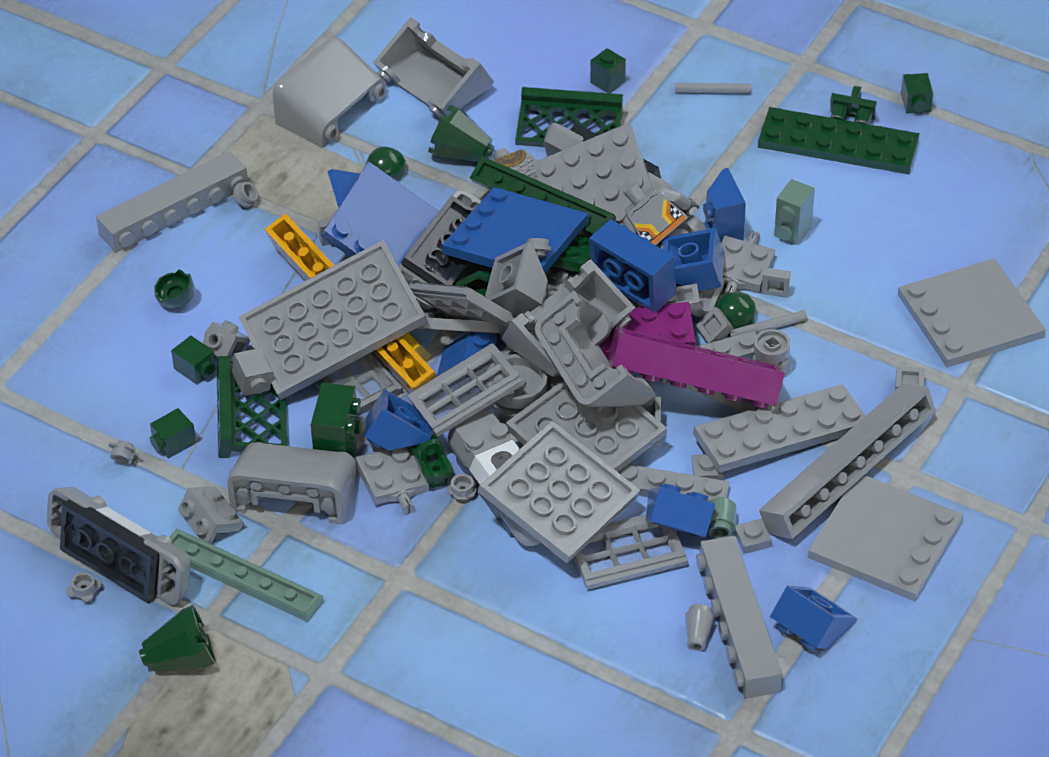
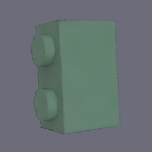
[774,179,815,245]

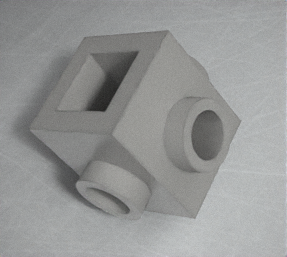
[202,320,250,362]

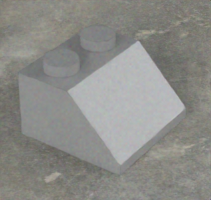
[485,242,548,316]

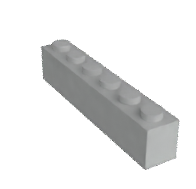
[96,151,248,253]
[696,536,782,699]

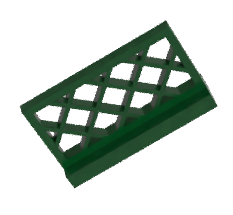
[515,87,623,147]
[216,356,287,458]

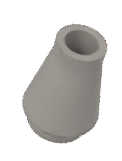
[685,604,715,651]

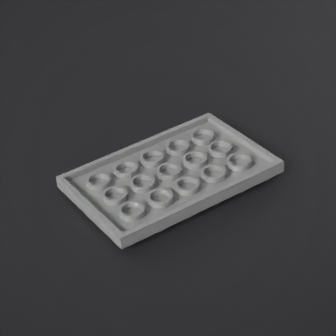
[239,240,428,400]

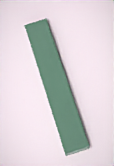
[169,528,323,622]

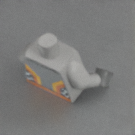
[623,182,700,245]

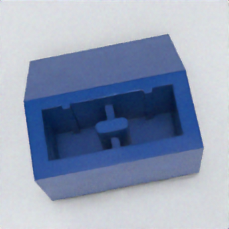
[645,483,715,538]

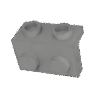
[178,486,244,544]

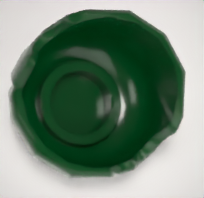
[365,147,406,180]
[154,269,195,309]
[716,291,756,330]

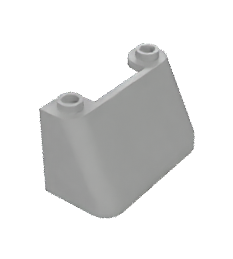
[373,17,494,118]
[273,36,386,148]
[502,259,635,378]
[535,291,656,408]
[227,442,357,525]

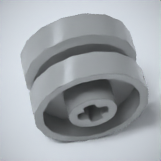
[486,354,548,424]

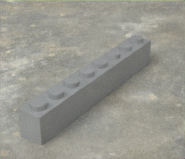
[759,383,936,539]

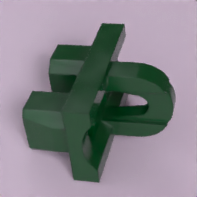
[830,85,877,124]
[409,434,454,488]

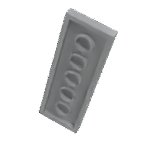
[693,384,865,473]

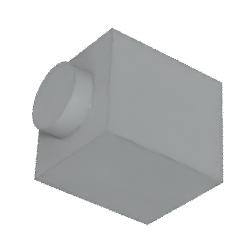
[232,348,272,396]

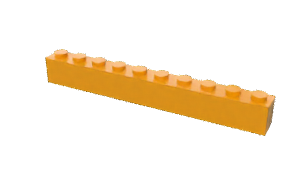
[264,213,437,403]

